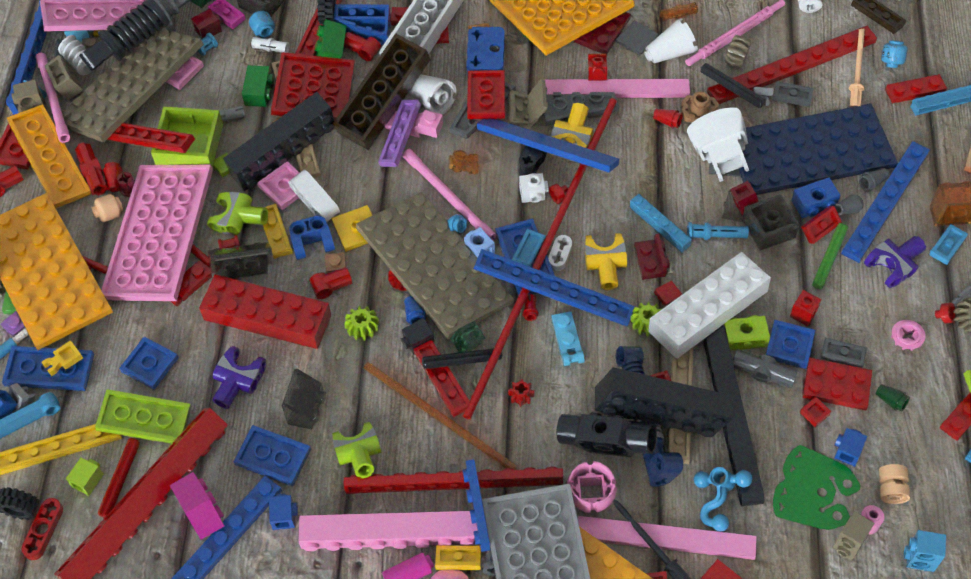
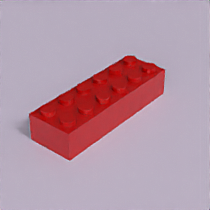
[199,274,331,349]

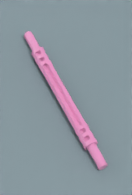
[685,0,785,66]

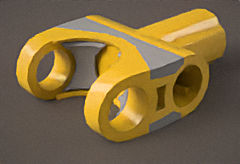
[549,103,594,155]
[585,233,627,290]

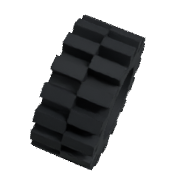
[317,0,336,24]
[0,487,39,520]

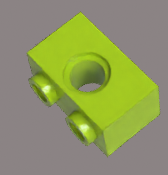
[724,315,770,351]

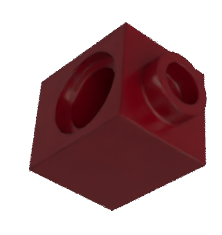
[730,181,761,217]

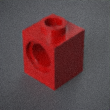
[790,290,822,326]

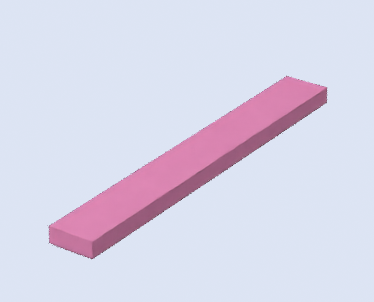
[545,79,690,98]
[578,516,756,560]

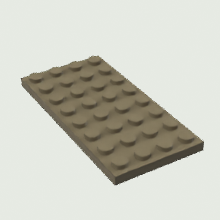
[62,28,204,143]
[356,192,514,339]

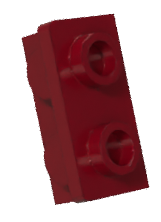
[634,233,670,280]

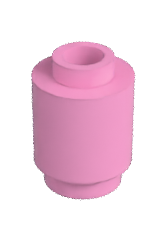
[861,505,884,534]

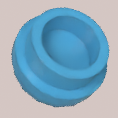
[447,214,467,234]

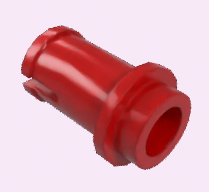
[522,294,539,321]

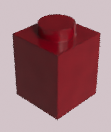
[191,9,222,39]

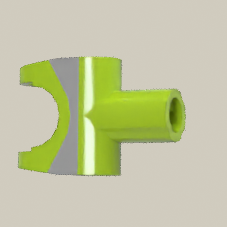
[207,192,268,235]
[332,422,382,478]

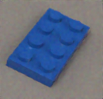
[495,219,555,296]
[2,346,95,391]

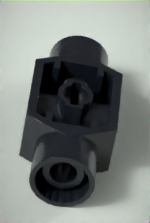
[556,412,657,457]

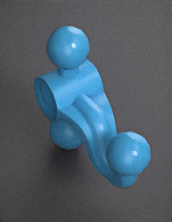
[693,467,753,532]

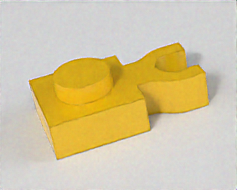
[41,340,83,377]

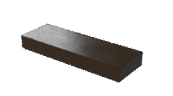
[851,0,907,34]

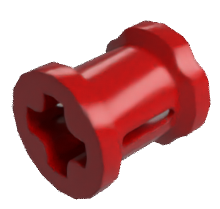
[218,235,242,257]

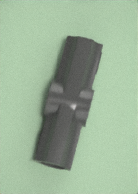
[733,349,798,389]

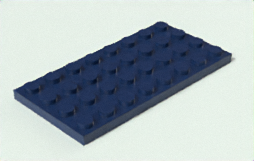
[739,103,898,195]

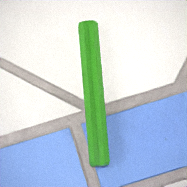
[812,223,848,289]

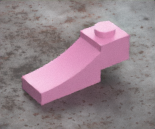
[385,110,443,138]

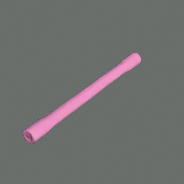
[35,52,70,143]
[402,149,497,240]

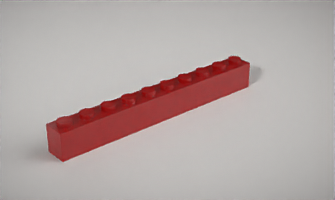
[54,408,228,579]

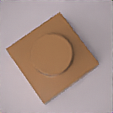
[325,252,346,274]

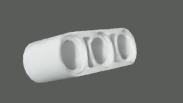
[288,170,340,222]

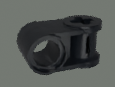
[519,146,547,176]

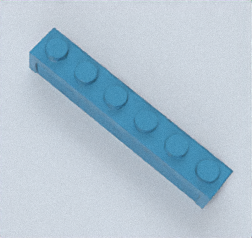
[910,85,971,116]
[630,194,692,253]

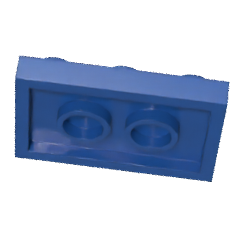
[233,425,311,486]

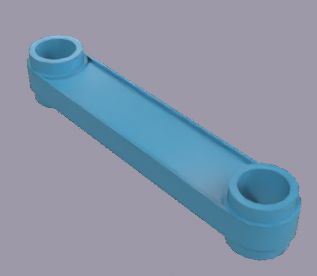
[0,392,60,439]

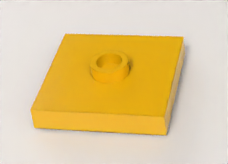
[331,205,373,252]

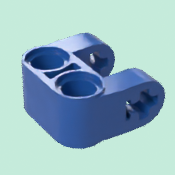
[289,216,335,260]

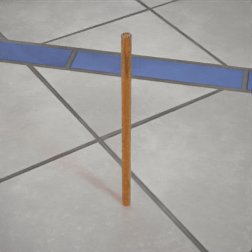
[363,362,518,470]

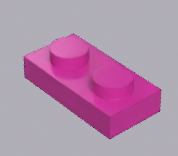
[208,0,246,30]

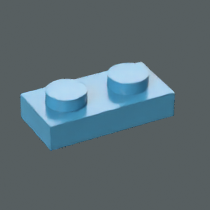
[929,224,968,265]

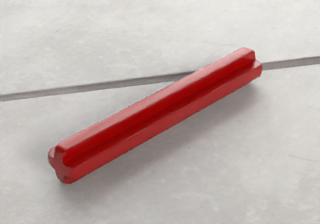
[98,438,140,518]

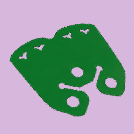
[773,445,861,530]

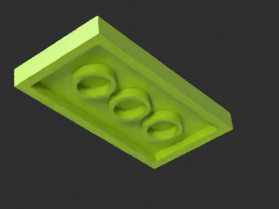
[95,389,191,444]

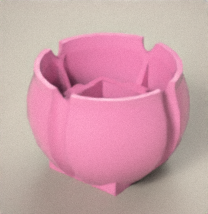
[567,461,617,513]

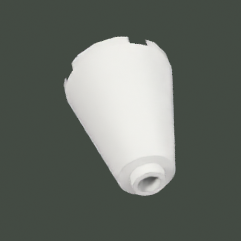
[644,18,698,64]
[409,74,456,114]

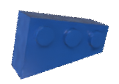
[334,4,391,45]

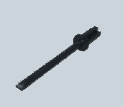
[613,499,691,579]

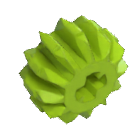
[630,301,662,337]
[344,306,379,341]

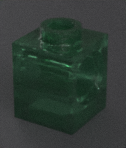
[450,321,485,352]

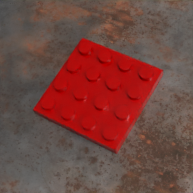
[271,52,355,120]

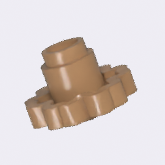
[681,92,719,123]

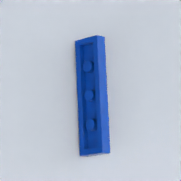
[462,459,490,552]

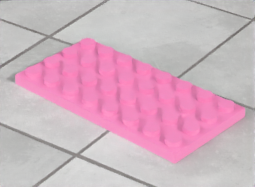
[101,164,213,301]

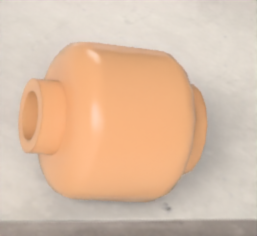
[92,194,123,222]

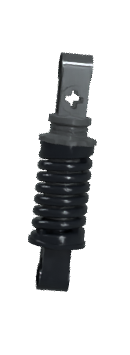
[79,0,191,71]

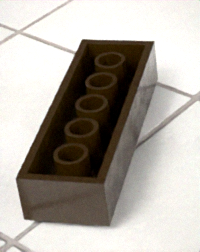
[333,33,431,150]

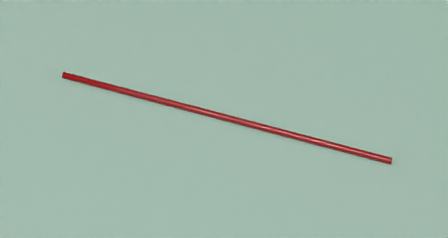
[463,98,617,420]

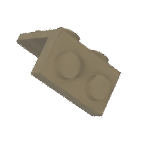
[508,79,548,130]

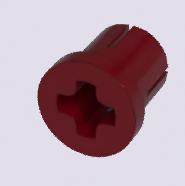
[117,172,135,197]

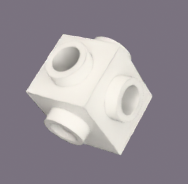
[519,173,548,203]

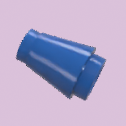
[404,296,426,325]

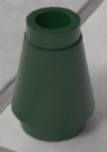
[876,384,910,412]

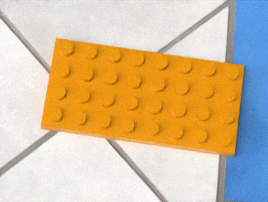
[0,193,113,350]

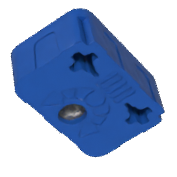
[466,27,505,78]

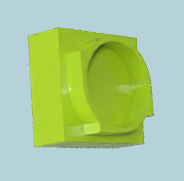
[151,106,223,167]

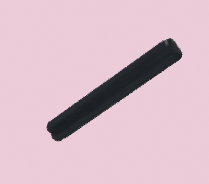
[700,63,765,108]
[422,348,503,369]

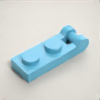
[551,312,585,366]

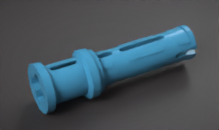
[687,222,749,240]

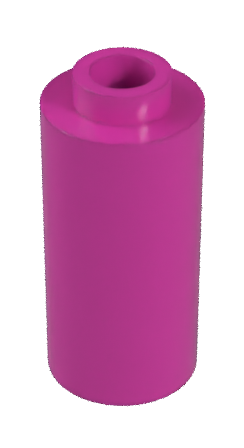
[381,552,434,579]

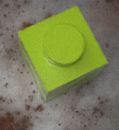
[66,457,104,496]

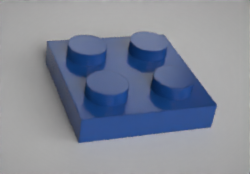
[766,320,816,369]
[119,337,179,390]

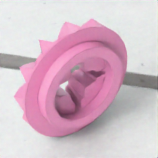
[891,320,925,351]

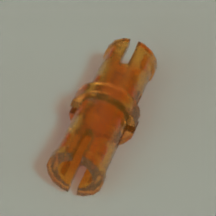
[660,2,698,21]

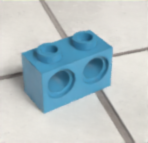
[904,530,946,572]

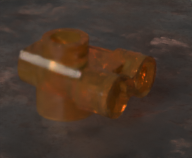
[448,150,479,174]

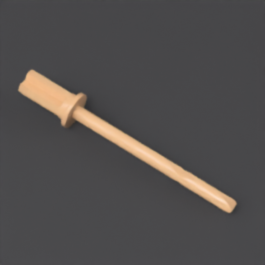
[849,29,865,107]

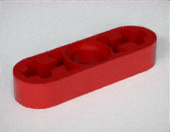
[21,498,63,560]

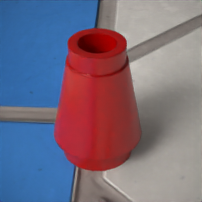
[653,108,683,129]
[103,162,122,192]

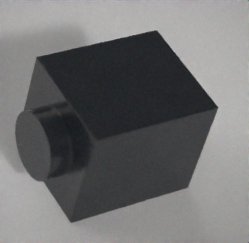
[401,318,435,355]

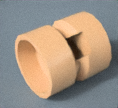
[878,464,910,504]

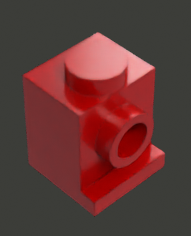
[588,54,607,81]

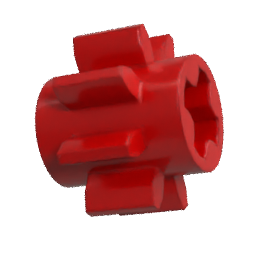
[508,379,534,407]

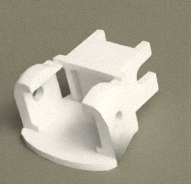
[687,108,749,182]

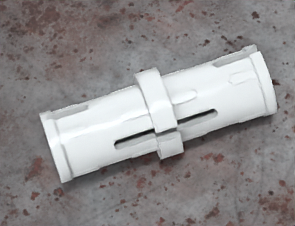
[251,37,290,53]

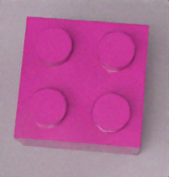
[170,472,224,540]

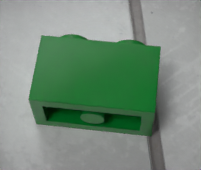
[314,19,346,59]
[242,65,274,107]

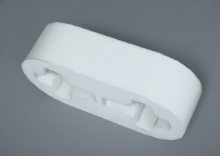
[548,235,572,271]

